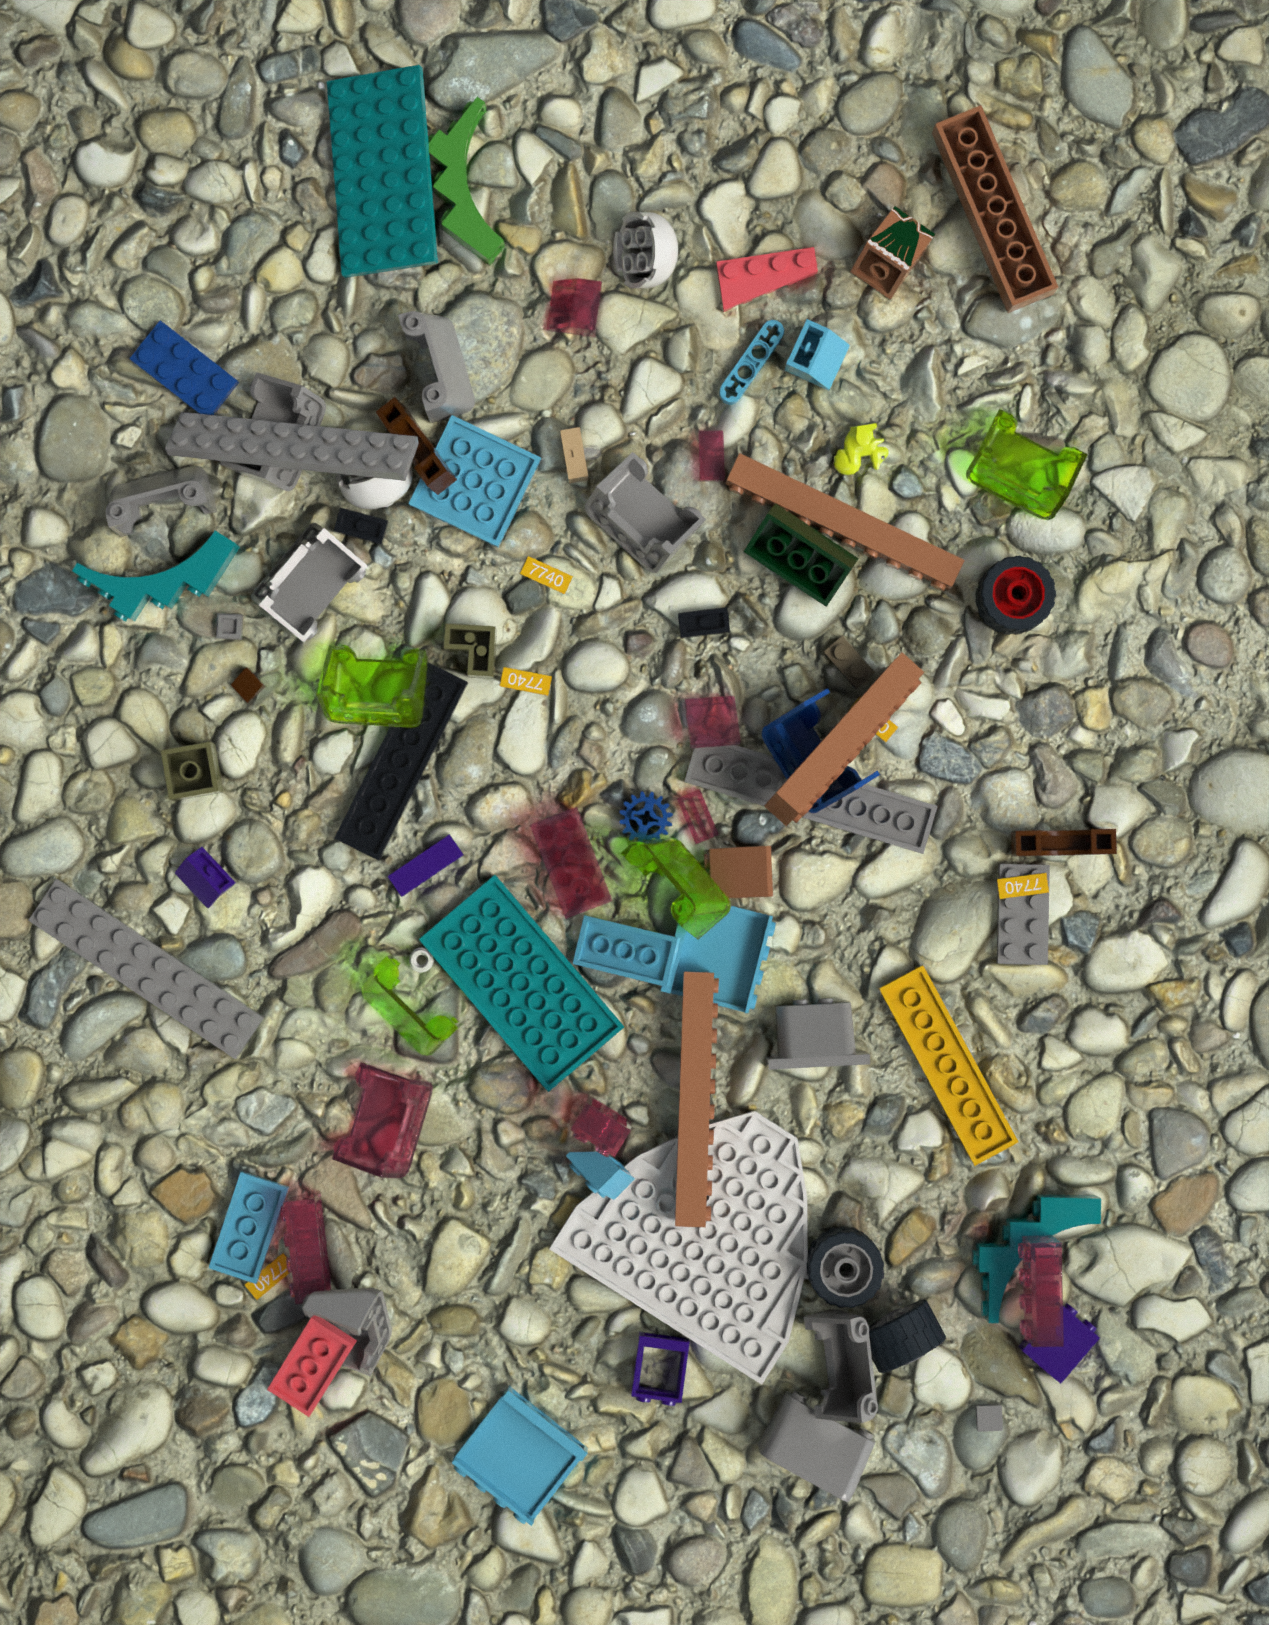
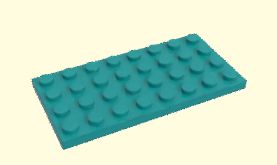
[327,65,438,278]
[419,875,625,1092]

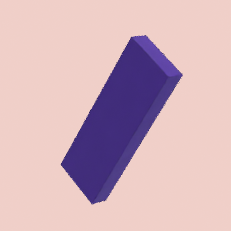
[388,834,464,897]

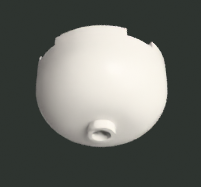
[613,212,678,288]
[336,465,413,509]

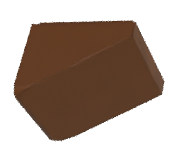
[231,667,266,703]

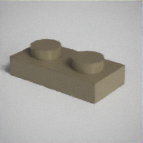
[823,635,875,689]

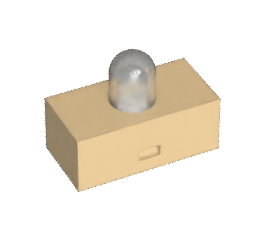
[560,427,601,484]

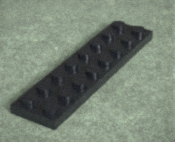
[334,660,468,861]

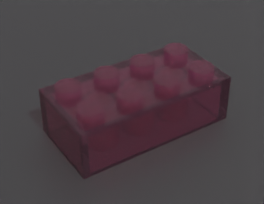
[530,807,613,919]
[570,1095,631,1157]
[281,1193,332,1304]
[1018,1236,1064,1347]

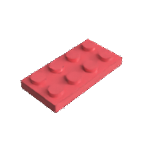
[267,1315,357,1417]

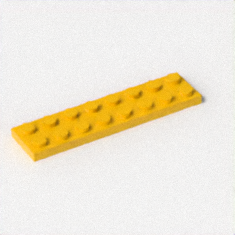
[878,965,1019,1166]

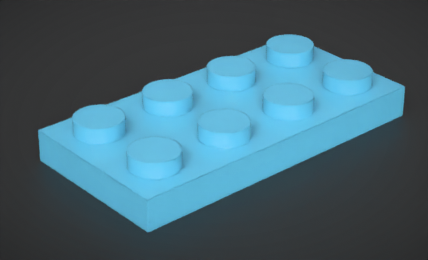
[573,915,680,987]
[209,1171,289,1284]

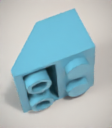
[784,319,850,391]
[566,1151,635,1200]

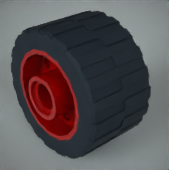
[975,556,1056,635]

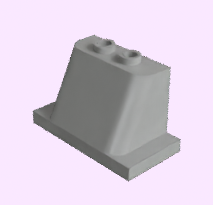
[765,998,870,1070]

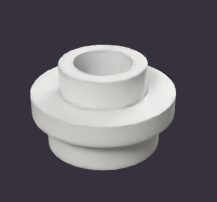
[409,947,434,972]

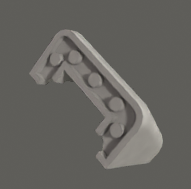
[398,311,475,423]
[220,372,326,491]
[585,452,706,573]
[105,466,217,537]
[251,523,368,642]
[302,1287,392,1376]
[804,1309,878,1423]
[758,1391,876,1502]

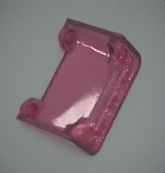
[332,1062,433,1178]

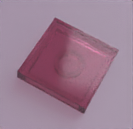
[684,696,741,748]

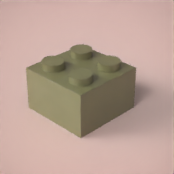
[160,742,224,801]

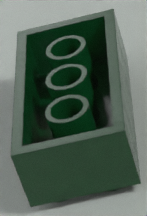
[743,503,859,607]

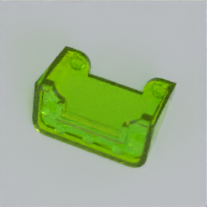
[966,408,1088,520]
[316,645,428,727]
[621,838,731,940]
[361,955,462,1056]

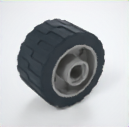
[806,1226,884,1308]
[869,1300,946,1373]

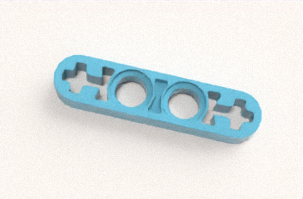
[719,320,784,405]

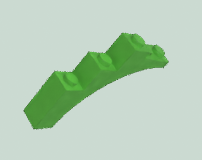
[428,97,505,266]

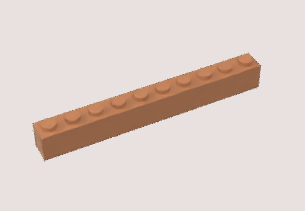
[726,453,965,591]
[675,972,719,1227]

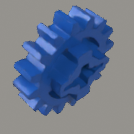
[619,791,673,845]

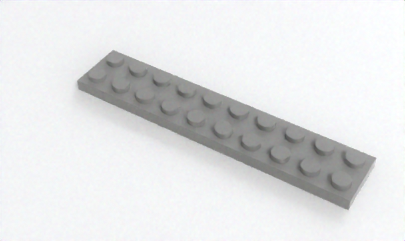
[165,412,419,481]
[684,734,938,854]
[28,879,265,1059]

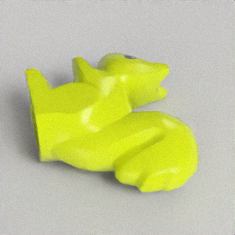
[834,423,889,475]

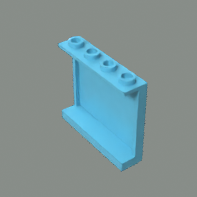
[660,894,776,1014]
[452,1386,588,1526]

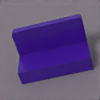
[175,847,236,908]

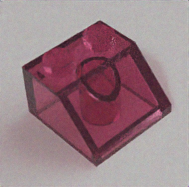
[547,278,602,337]

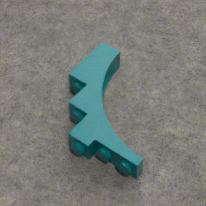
[72,531,240,622]
[972,1194,1101,1324]

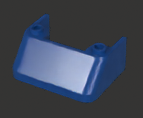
[762,688,880,813]

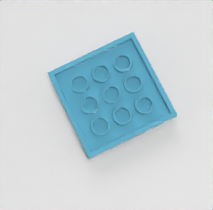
[408,415,541,548]

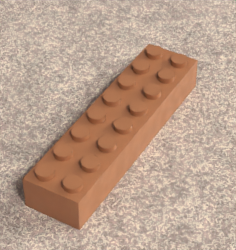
[932,105,1058,313]
[764,652,924,826]

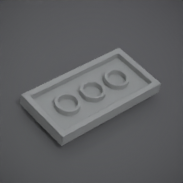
[996,864,1050,965]

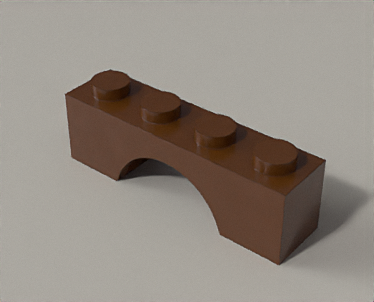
[376,397,457,495]
[1011,829,1117,857]

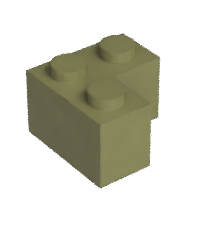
[444,623,497,679]

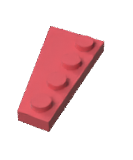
[716,247,818,312]

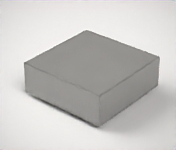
[216,613,244,640]
[975,1404,1003,1432]

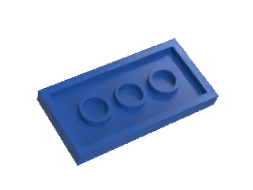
[129,320,239,415]

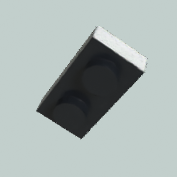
[334,508,389,546]
[678,607,730,639]

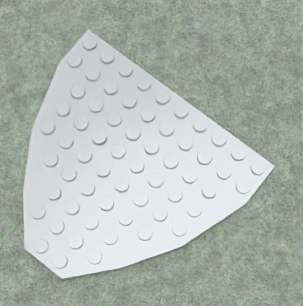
[549,1110,808,1385]

